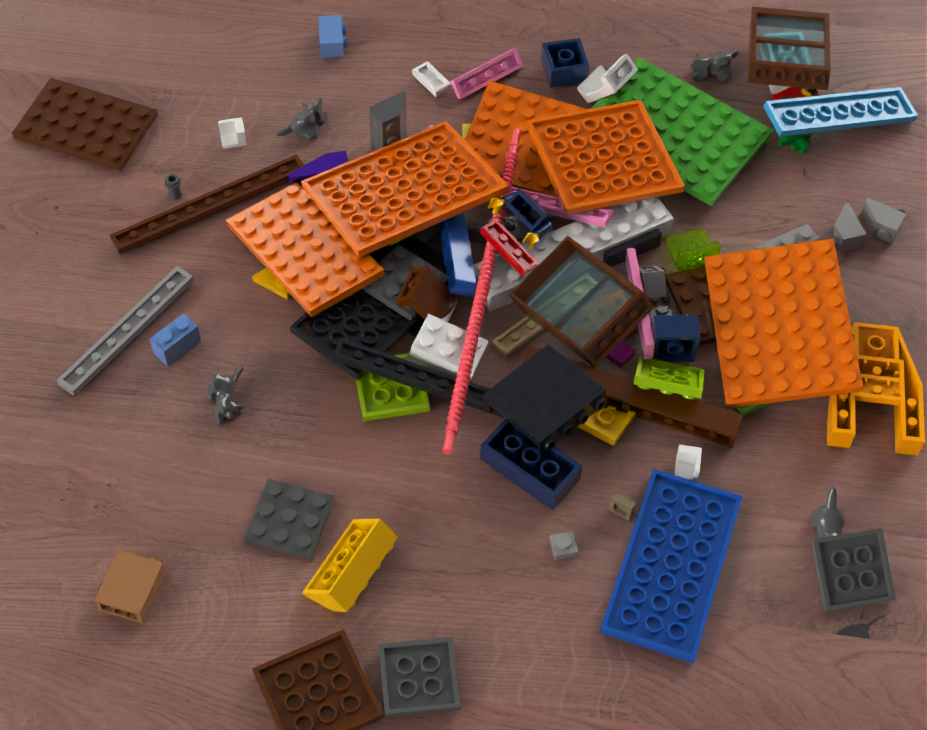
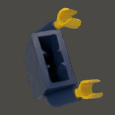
[488,189,553,250]

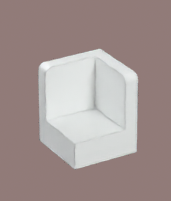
[218,117,247,149]
[674,445,702,482]

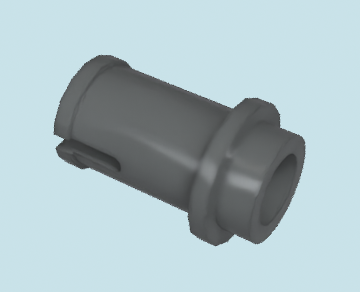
[165,174,182,200]

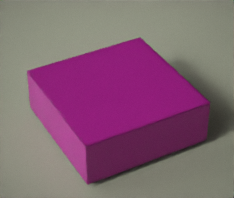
[606,341,635,368]

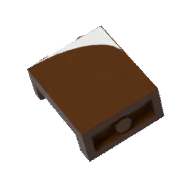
[396,265,459,322]

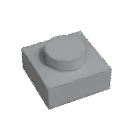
[549,531,578,560]

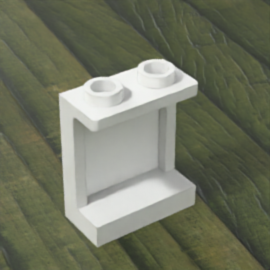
[577,54,638,103]

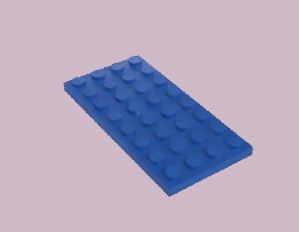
[599,469,743,664]

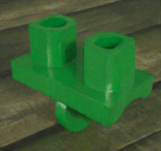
[777,133,813,154]

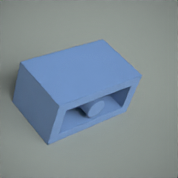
[318,15,347,58]
[150,313,201,367]

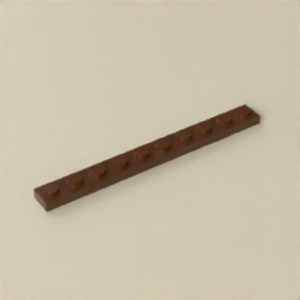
[110,154,304,254]

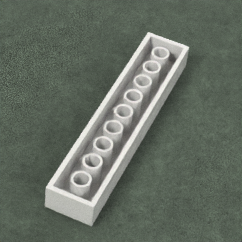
[473,197,674,312]

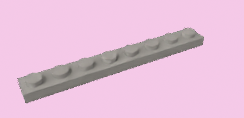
[57,266,194,396]

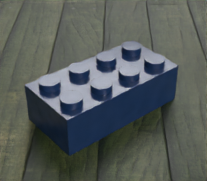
[480,419,583,510]

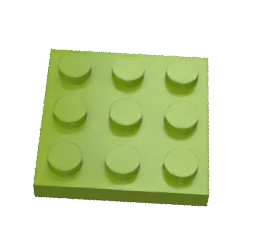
[356,353,430,422]
[634,356,705,399]

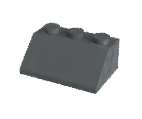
[369,91,407,151]

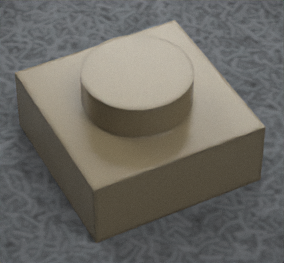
[609,492,636,521]

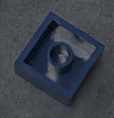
[541,38,590,88]
[651,314,700,362]

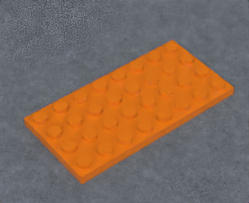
[226,182,385,317]

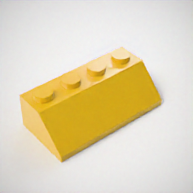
[302,518,398,612]

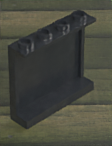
[482,344,606,456]

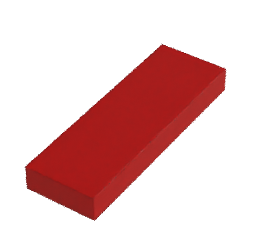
[479,219,539,277]

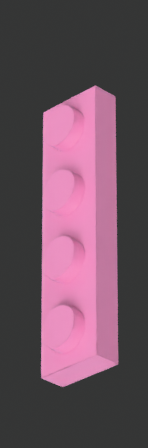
[450,48,524,99]

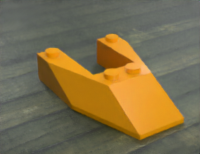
[827,322,925,456]

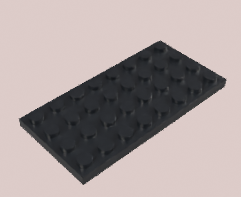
[290,235,449,381]

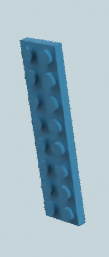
[763,87,918,137]

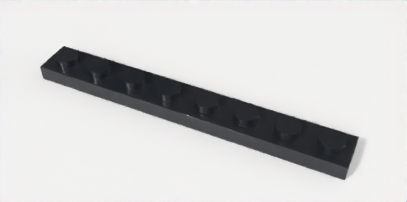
[333,338,503,418]

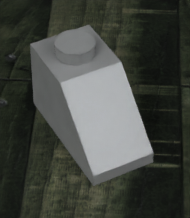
[862,198,906,244]
[830,203,866,253]
[639,265,666,301]

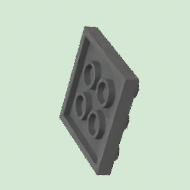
[362,244,448,321]
[244,479,334,560]
[811,528,896,611]
[379,637,460,718]

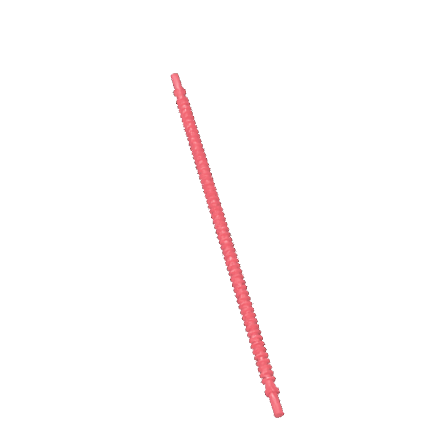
[443,128,521,454]

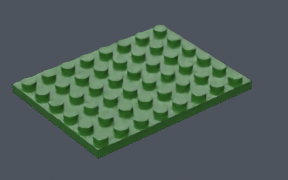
[591,57,774,206]

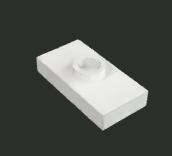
[412,61,451,97]

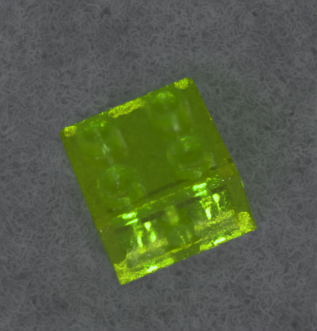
[665,228,721,271]

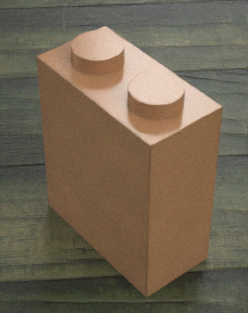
[94,550,166,624]

